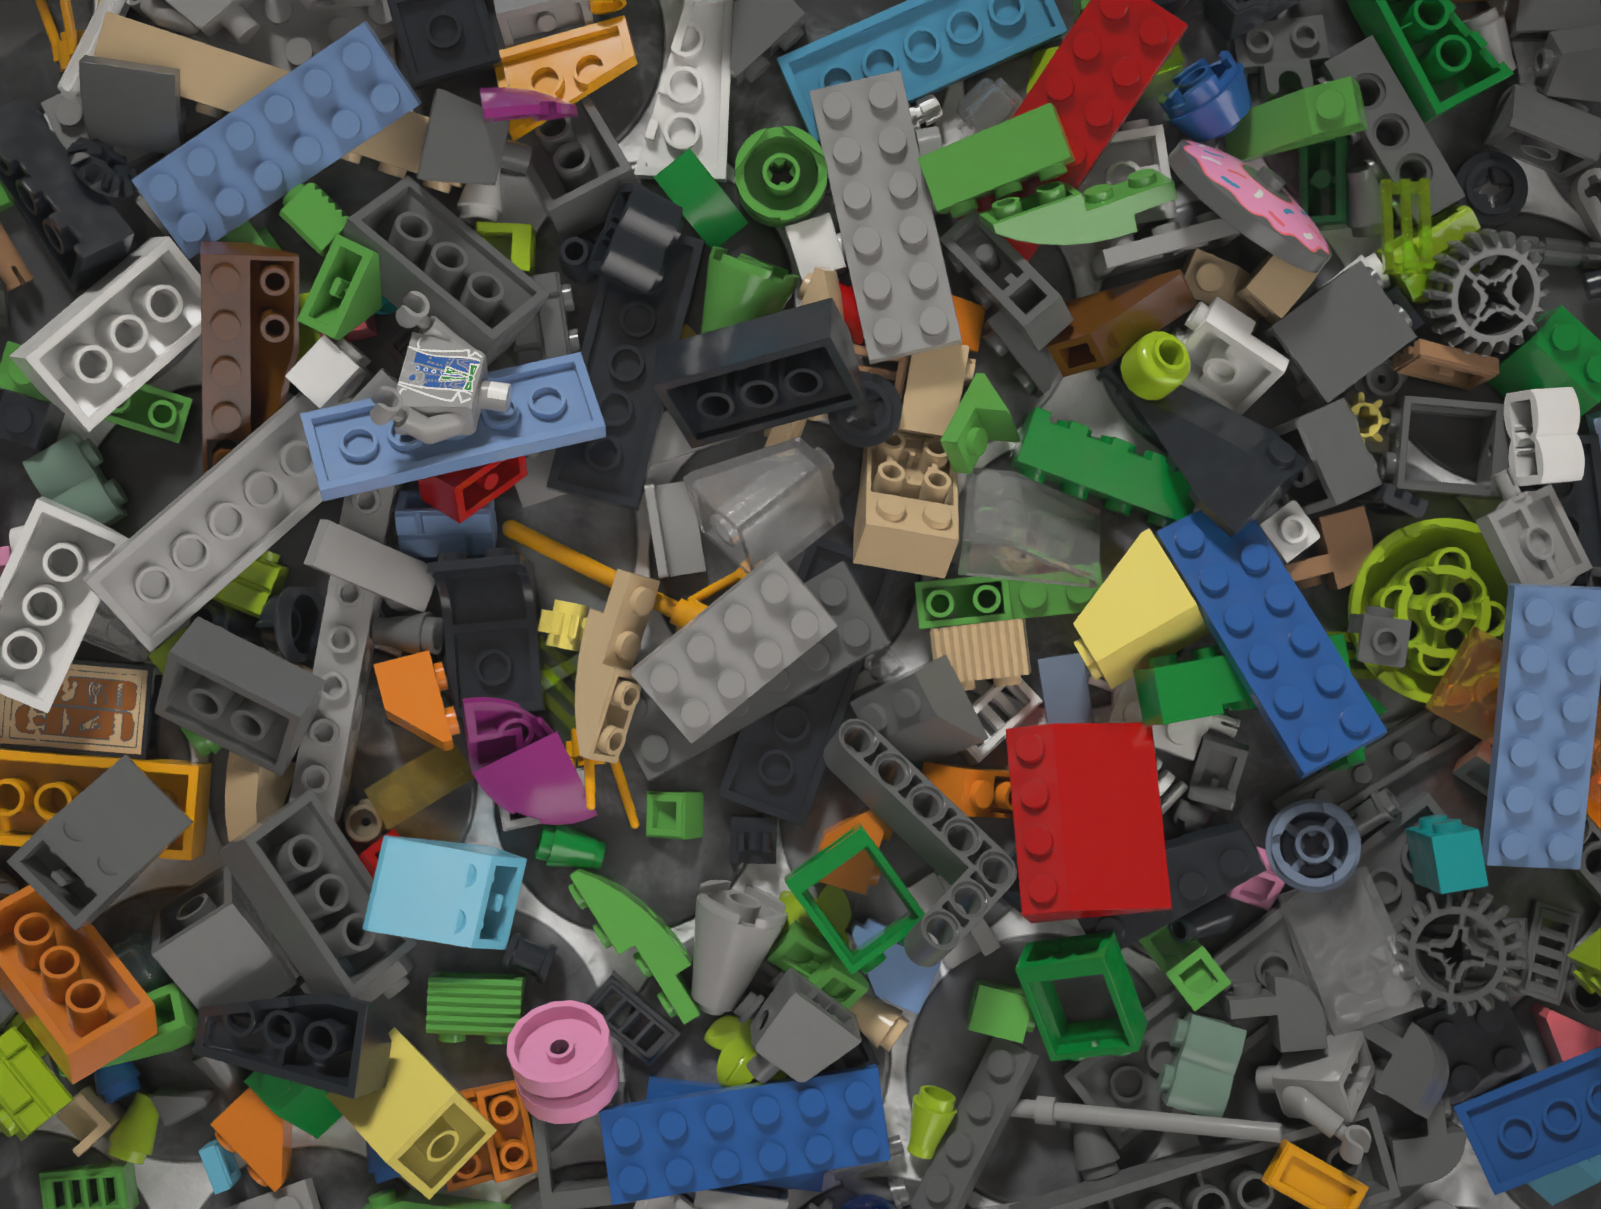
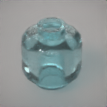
[110,930,171,993]

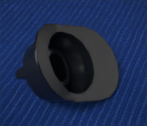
[255,586,325,662]

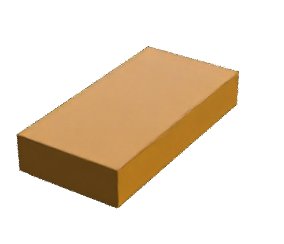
[1261,1139,1369,1209]

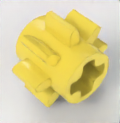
[1346,392,1390,444]
[537,599,589,652]

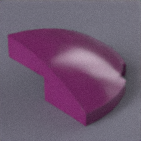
[479,87,578,123]
[462,697,554,773]
[473,731,598,825]

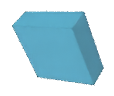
[199,1138,242,1195]

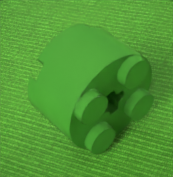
[734,126,828,229]

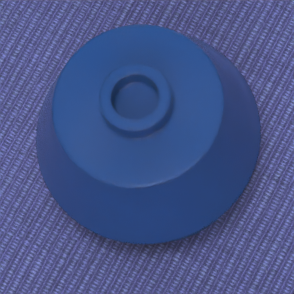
[1157,50,1252,143]

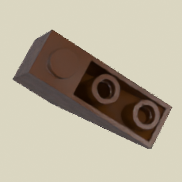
[1046,269,1196,377]

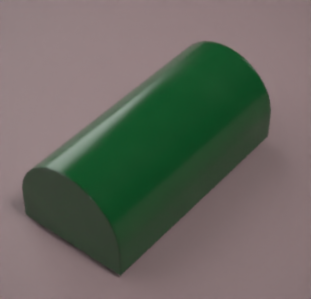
[1298,135,1348,231]

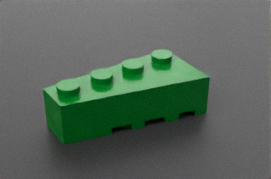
[1346,0,1514,124]
[1008,407,1195,529]
[1133,633,1351,725]

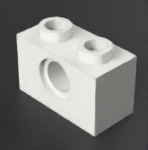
[285,335,374,409]

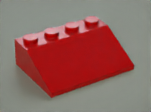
[1006,722,1172,923]

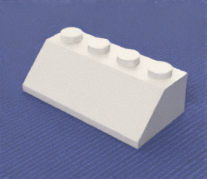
[9,236,201,432]
[0,497,129,713]

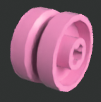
[506,1000,620,1124]

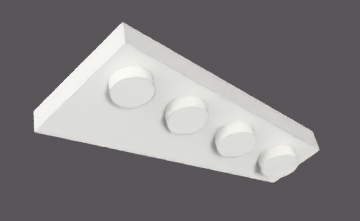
[634,0,734,182]

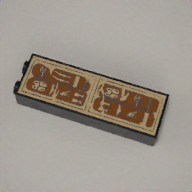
[0,658,163,760]

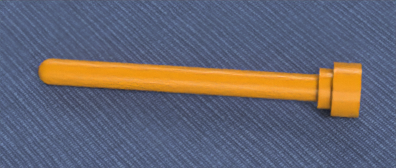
[502,520,708,631]

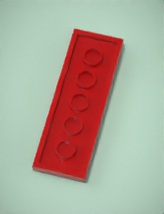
[949,0,1188,263]

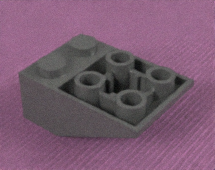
[7,755,193,931]

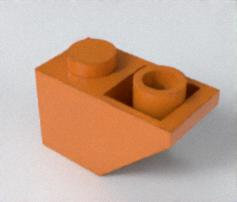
[373,650,460,751]
[922,762,1013,818]
[817,806,893,895]
[210,1087,293,1192]

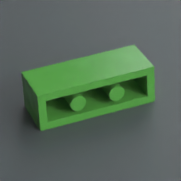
[917,103,1075,218]

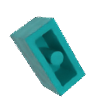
[1405,815,1488,894]

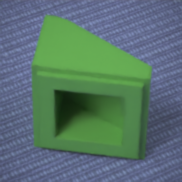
[646,790,704,840]

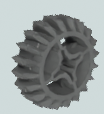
[1421,228,1552,357]
[1395,888,1528,1016]

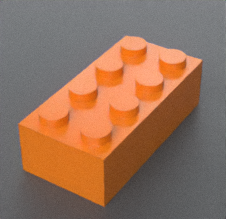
[0,885,158,1085]

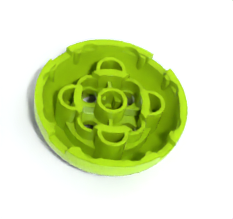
[1348,518,1508,705]

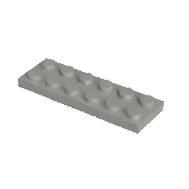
[809,70,962,364]
[82,392,322,652]

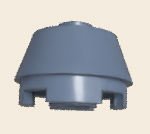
[1265,799,1361,893]

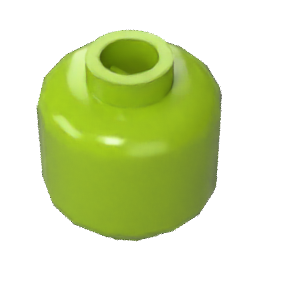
[1120,331,1191,400]

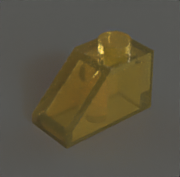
[364,740,475,830]

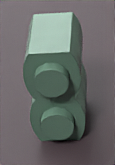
[22,434,128,527]
[1157,1010,1247,1118]

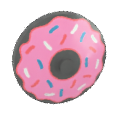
[1168,139,1332,273]

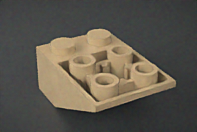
[853,427,959,579]

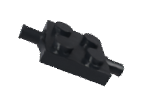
[1412,971,1537,1106]

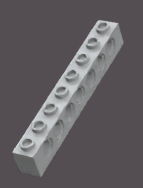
[289,484,404,830]

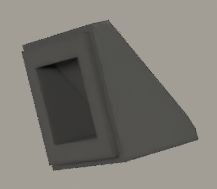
[150,1086,218,1127]

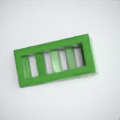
[39,1160,139,1209]

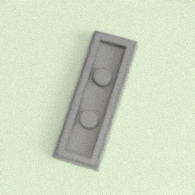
[304,519,435,613]

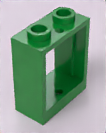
[784,822,925,975]
[1015,930,1148,1061]

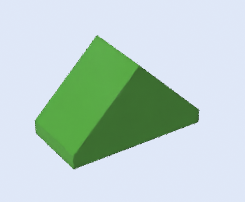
[297,234,382,341]

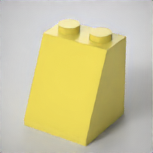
[1073,528,1208,690]
[325,1027,497,1200]

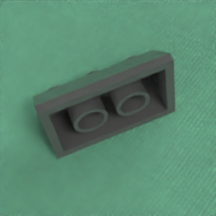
[155,616,326,777]

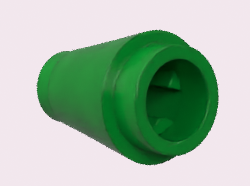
[534,824,606,869]

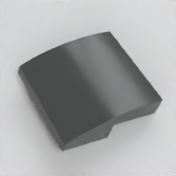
[79,55,186,154]

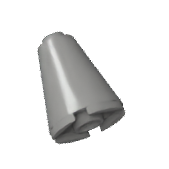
[691,880,788,1016]

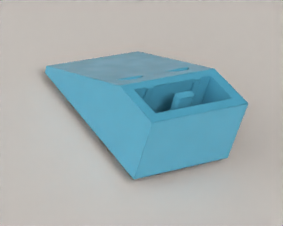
[362,835,527,950]

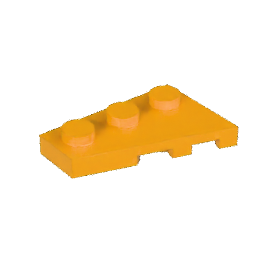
[495,15,638,141]

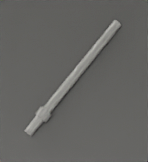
[1010,1096,1282,1143]

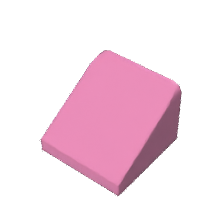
[1226,847,1285,911]

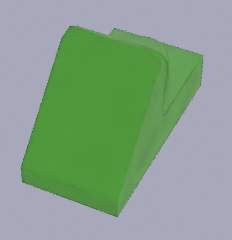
[940,373,1021,474]

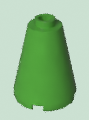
[701,246,800,334]

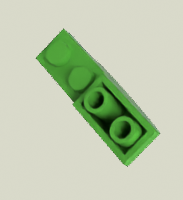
[978,169,1178,245]
[0,341,193,443]
[915,564,1103,629]
[568,868,701,1024]

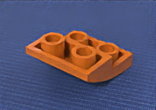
[445,1080,538,1192]

